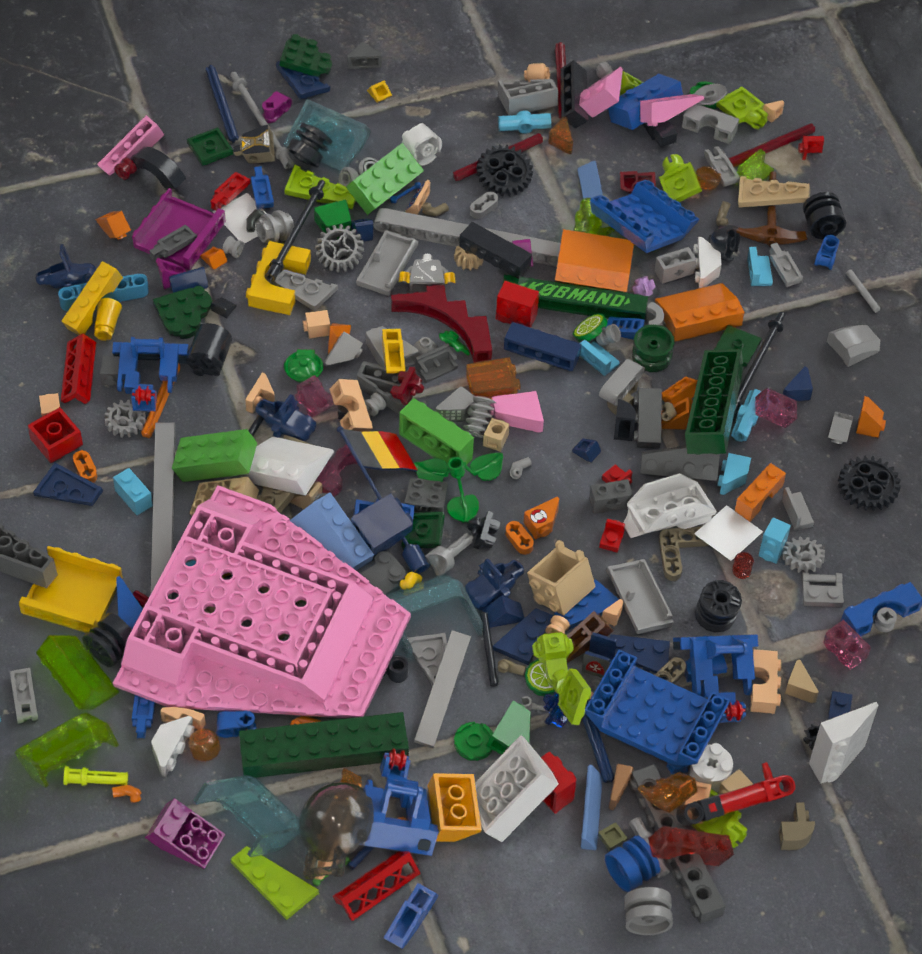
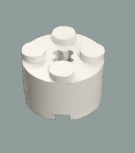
[402,123,442,165]
[689,743,733,792]

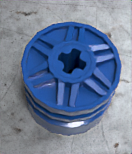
[604,835,660,892]

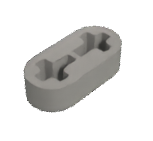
[470,192,498,219]

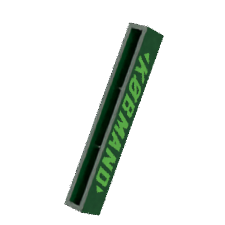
[502,274,648,320]

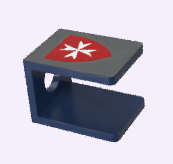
[582,632,617,678]

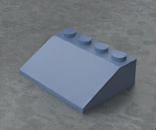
[290,493,374,570]

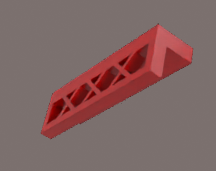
[61,333,96,404]
[333,851,421,921]

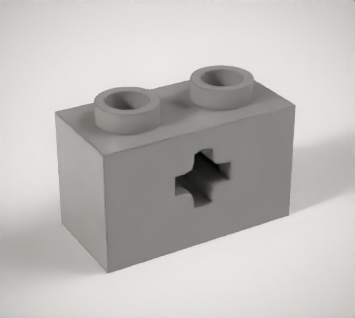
[654,247,697,284]

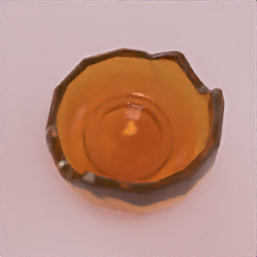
[695,166,721,190]
[188,728,221,761]

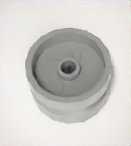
[624,887,673,935]

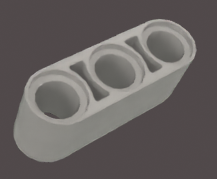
[599,358,645,406]

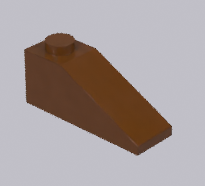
[566,611,614,663]

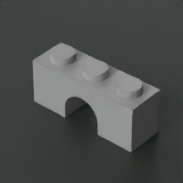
[682,104,739,144]

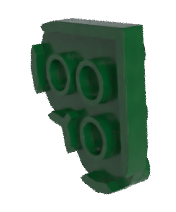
[279,34,332,77]
[153,286,212,339]

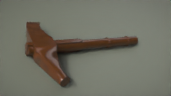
[736,171,807,247]

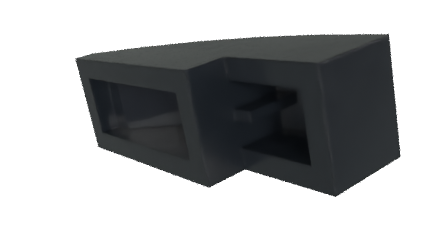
[643,120,678,147]

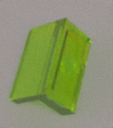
[737,149,774,181]

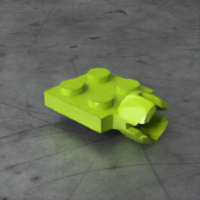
[716,87,768,130]
[659,154,702,202]
[551,668,591,725]
[691,789,747,848]

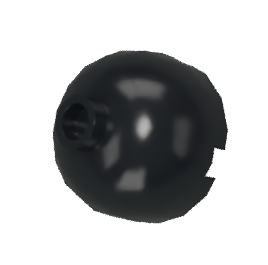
[708,225,740,261]

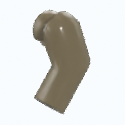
[716,201,731,226]
[422,202,449,217]
[661,402,677,421]
[497,659,526,676]

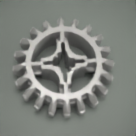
[315,224,364,273]

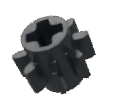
[803,724,820,750]

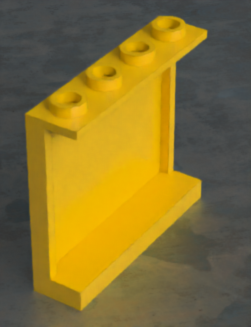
[19,546,123,633]

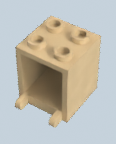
[527,540,596,615]

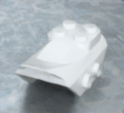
[623,474,717,538]

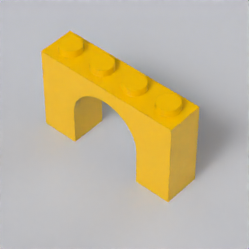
[246,241,311,315]

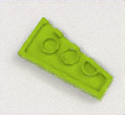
[285,165,356,209]
[231,846,319,920]

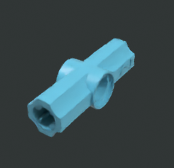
[498,110,551,134]
[731,389,765,442]

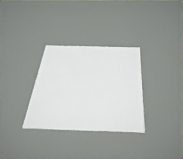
[213,193,267,244]
[694,505,763,560]

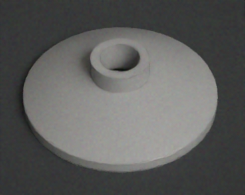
[694,84,727,105]

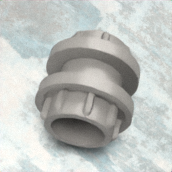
[256,210,294,244]

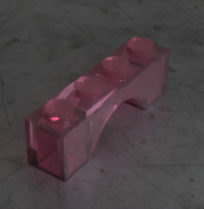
[314,431,361,498]

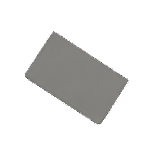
[782,487,814,531]

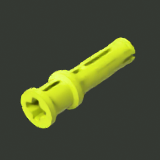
[64,766,128,786]

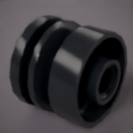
[286,123,333,168]
[803,192,847,239]
[695,580,742,633]
[82,613,132,667]

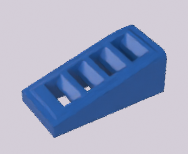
[606,317,645,340]

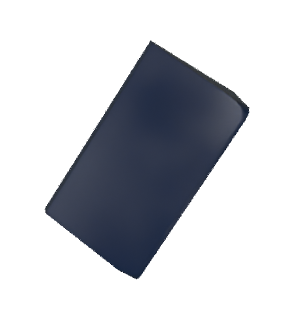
[169,267,208,293]

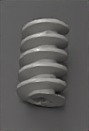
[463,396,496,438]

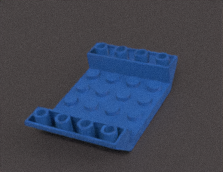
[590,180,699,253]
[585,649,730,766]

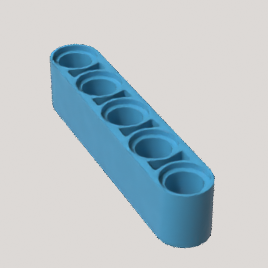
[58,274,149,311]

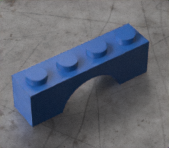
[841,582,922,640]

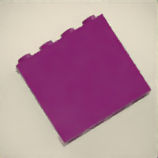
[132,188,226,271]

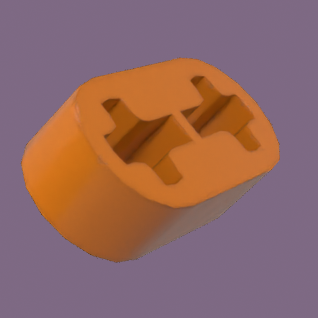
[73,450,97,483]
[505,521,534,555]

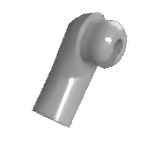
[509,457,532,479]

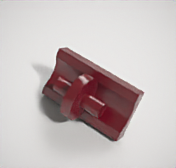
[390,367,424,405]

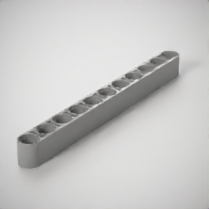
[373,208,561,267]
[151,422,175,600]

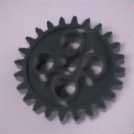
[476,144,533,197]
[838,456,901,511]

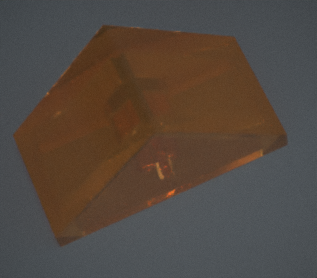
[548,117,573,154]

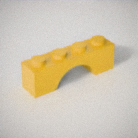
[61,261,123,335]

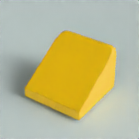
[367,81,392,103]

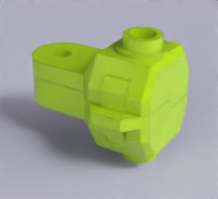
[532,632,574,686]

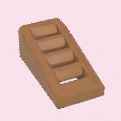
[609,764,633,810]

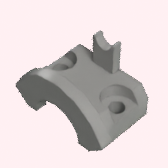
[646,302,666,326]

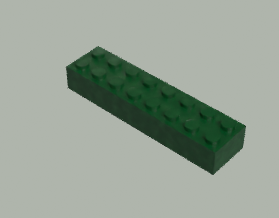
[685,349,744,455]
[239,712,409,779]

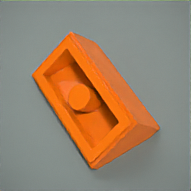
[662,376,698,405]

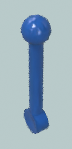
[390,182,421,203]

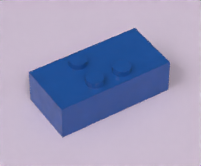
[608,74,683,130]

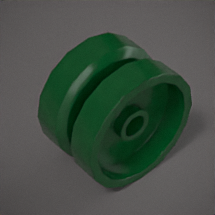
[632,324,674,372]

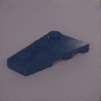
[276,61,331,99]
[33,463,103,506]
[493,608,554,665]
[610,634,670,679]

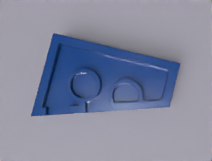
[554,579,624,630]

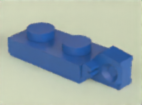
[251,166,274,209]
[132,695,155,738]

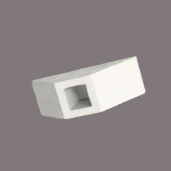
[693,237,721,289]
[151,716,195,777]

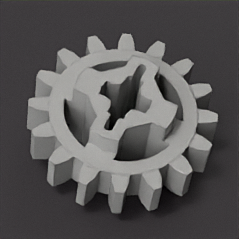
[104,400,146,438]
[782,536,825,573]

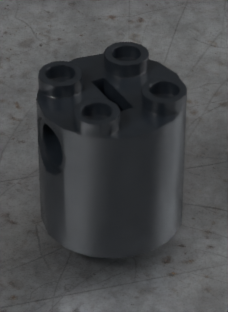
[186,323,232,376]

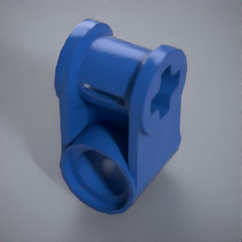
[814,235,839,270]
[216,711,257,738]

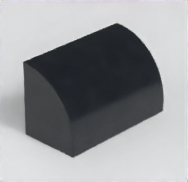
[614,399,636,441]

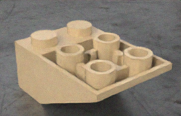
[190,477,259,516]

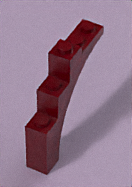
[391,285,492,363]

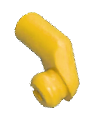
[400,572,422,590]

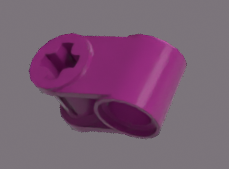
[262,91,292,123]

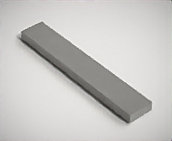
[414,630,471,748]

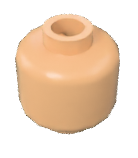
[524,63,550,82]

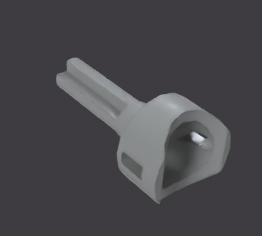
[425,533,473,576]

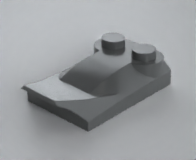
[356,551,406,596]

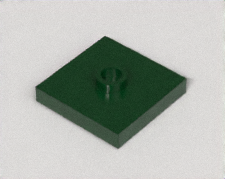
[187,127,234,166]
[714,325,762,368]
[401,512,445,549]

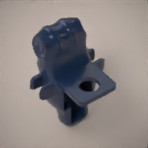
[35,244,96,288]
[255,394,316,442]
[462,558,524,610]

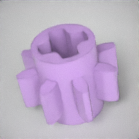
[632,276,655,296]

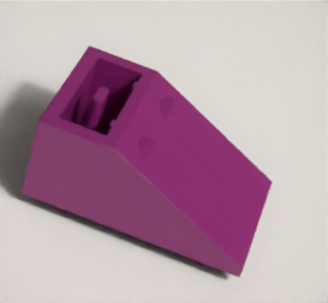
[145,798,225,869]

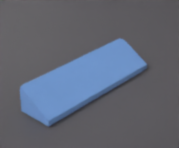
[577,161,603,222]
[581,765,602,850]

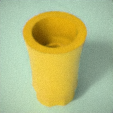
[94,298,122,341]

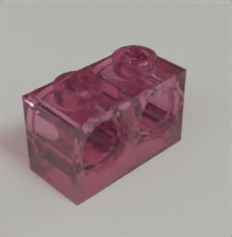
[755,388,797,428]
[823,620,871,670]

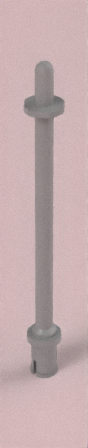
[230,72,294,169]

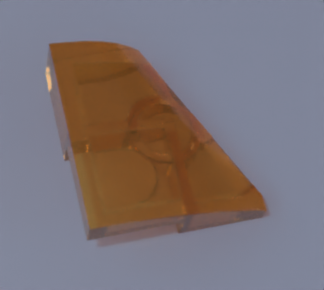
[638,772,698,813]

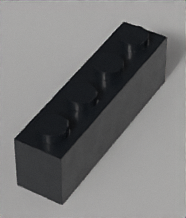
[561,60,588,129]
[459,222,532,279]

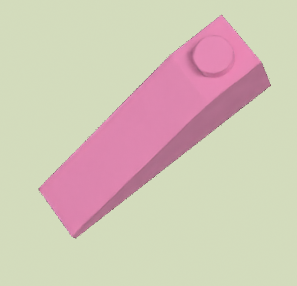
[640,94,704,126]
[97,115,164,176]

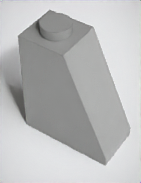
[366,326,418,367]

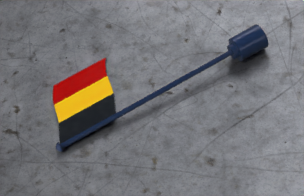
[337,426,430,574]

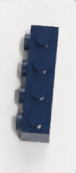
[504,322,582,372]

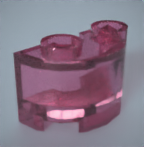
[295,375,334,417]

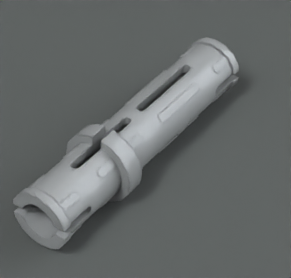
[629,817,670,878]

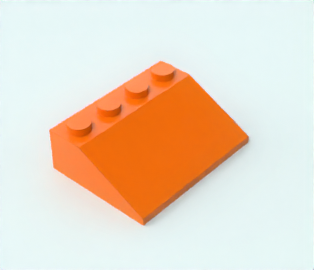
[555,229,634,293]
[655,283,744,342]

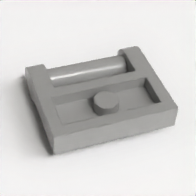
[802,572,844,607]

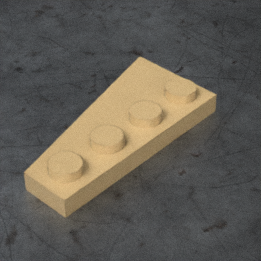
[738,176,810,207]

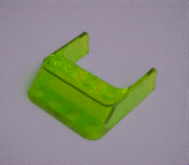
[15,712,119,788]

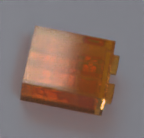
[466,357,521,399]

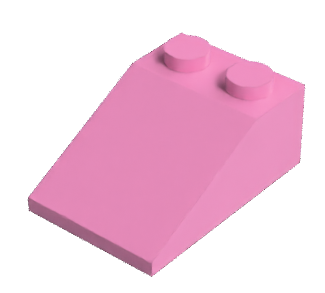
[579,67,623,118]

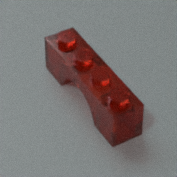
[648,826,734,866]

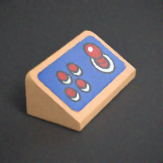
[405,180,430,215]

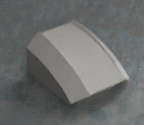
[827,325,880,367]

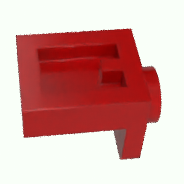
[798,136,824,160]
[602,464,633,485]
[599,519,625,553]

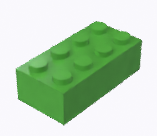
[346,143,424,215]
[399,398,474,465]
[172,429,257,482]

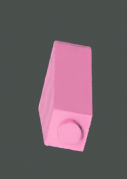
[489,391,544,432]

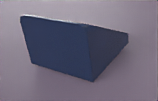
[572,438,601,462]

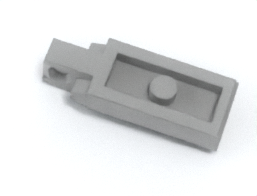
[769,243,803,287]

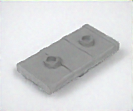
[356,230,419,296]
[606,559,674,634]

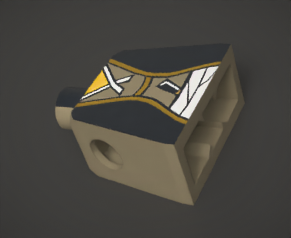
[233,124,275,164]

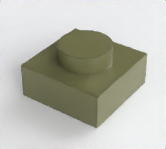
[598,822,628,852]

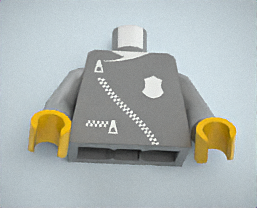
[399,254,455,293]

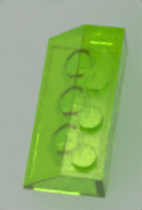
[36,635,120,710]

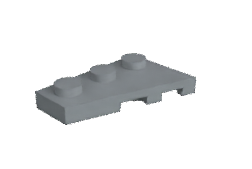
[273,269,338,311]
[406,633,455,688]

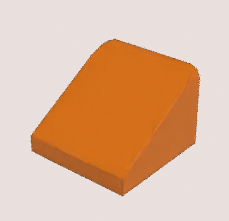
[200,247,227,269]

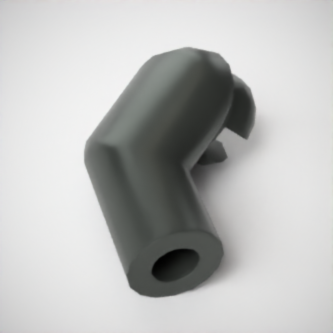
[246,209,265,233]

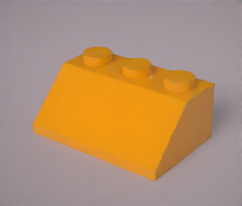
[427,773,481,842]

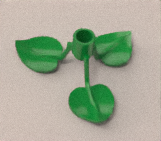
[414,453,503,523]

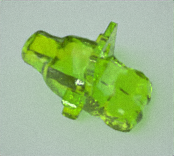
[573,198,616,236]

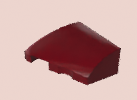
[620,171,656,194]

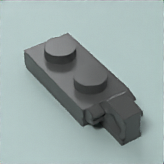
[149,225,197,262]

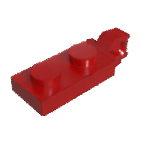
[210,172,250,211]

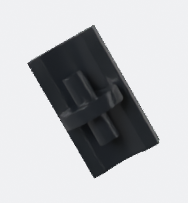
[467,510,501,549]

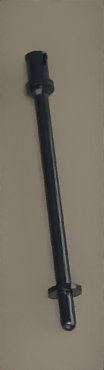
[265,180,325,282]
[733,312,785,421]

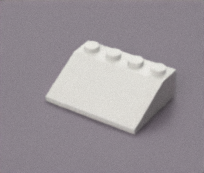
[241,437,334,496]
[809,702,878,784]
[475,735,559,842]

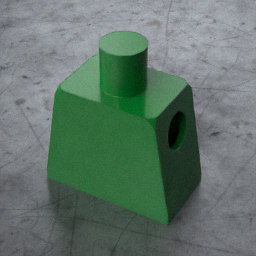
[314,199,351,239]

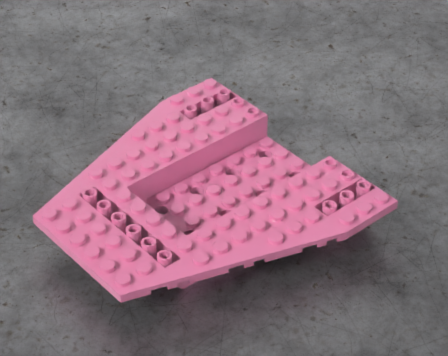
[113,485,411,718]

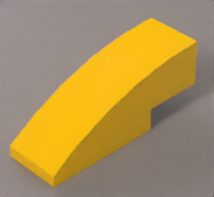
[382,329,405,373]

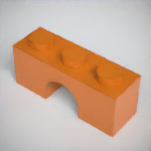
[735,463,786,522]

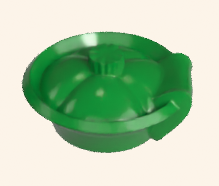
[284,349,323,383]

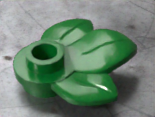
[439,330,470,356]

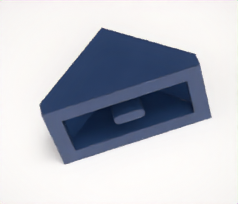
[351,218,373,242]
[782,366,813,402]
[482,596,524,628]

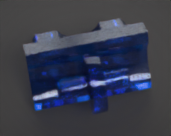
[543,692,568,728]

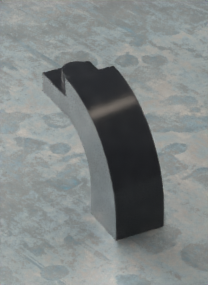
[131,147,186,190]

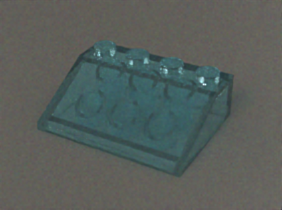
[283,99,371,171]

